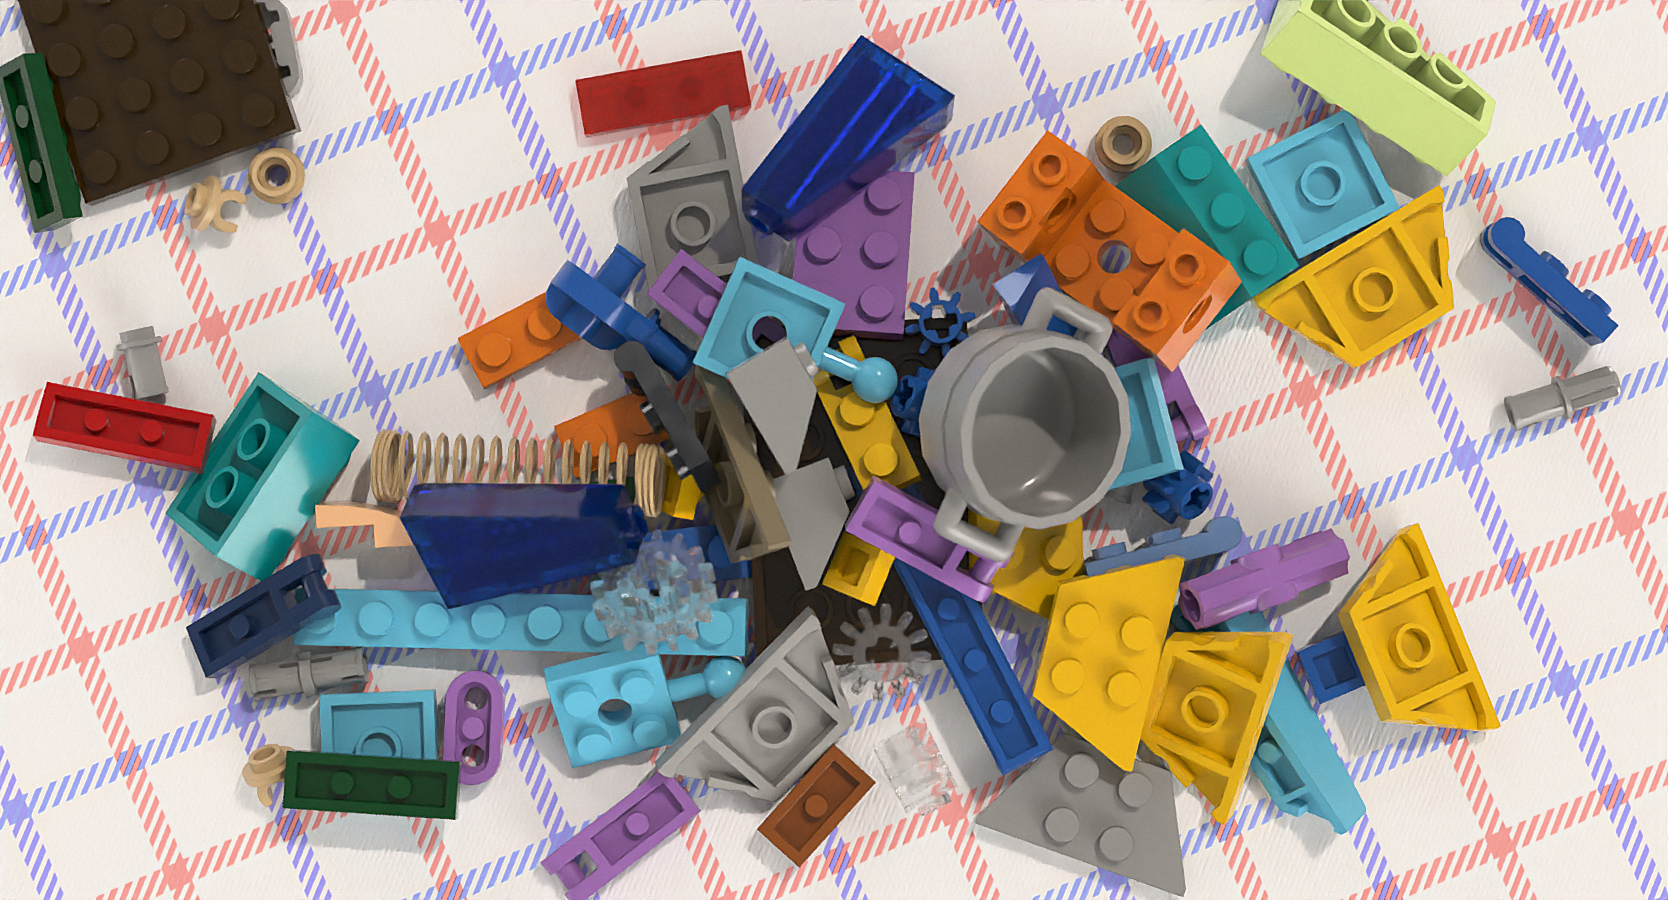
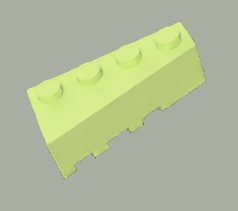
[1260,0,1496,176]

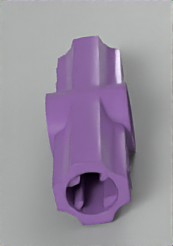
[1178,528,1350,630]

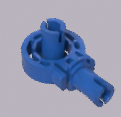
[545,243,697,382]

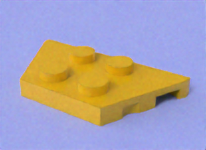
[1250,185,1454,369]
[968,508,1083,620]
[1337,523,1501,732]
[1031,554,1185,772]
[1140,632,1294,825]

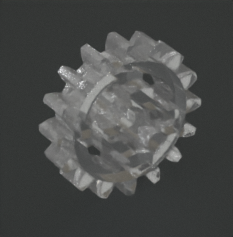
[590,529,718,655]

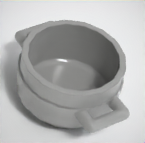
[919,287,1131,563]

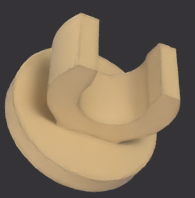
[184,175,247,233]
[242,744,293,807]

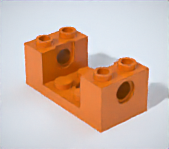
[977,130,1242,372]

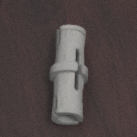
[249,647,369,701]

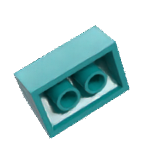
[1115,124,1299,330]
[165,372,360,581]

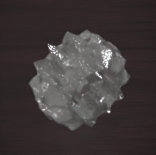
[833,604,931,702]

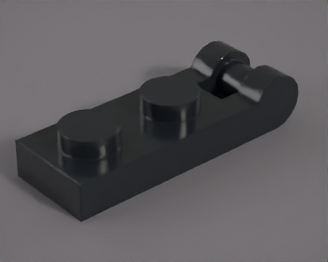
[614,341,722,493]

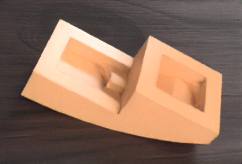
[315,501,441,548]

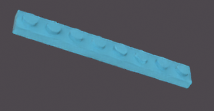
[293,588,749,656]

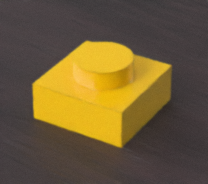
[661,451,703,520]
[822,531,895,606]

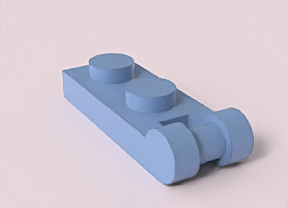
[1083,516,1243,576]

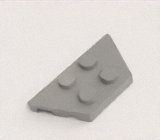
[627,105,769,317]
[655,606,854,802]
[975,733,1186,897]

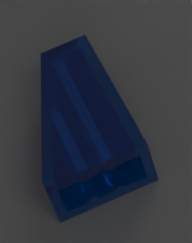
[741,35,955,242]
[399,483,647,609]

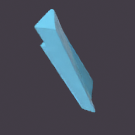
[1170,602,1366,835]

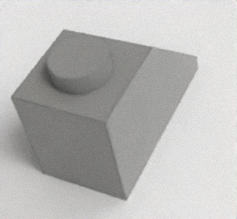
[725,337,820,476]
[773,457,856,591]

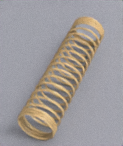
[370,429,666,518]

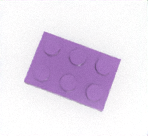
[793,164,915,341]

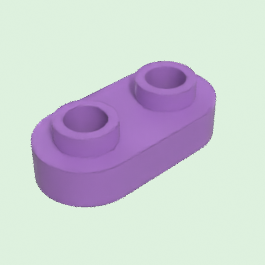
[443,670,505,785]

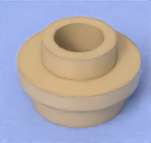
[1095,116,1152,173]
[248,147,306,204]

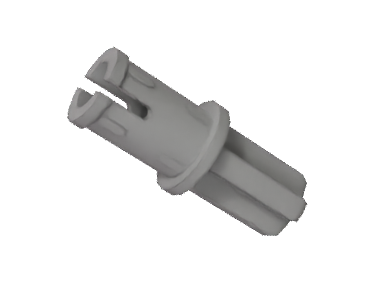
[1504,366,1621,432]

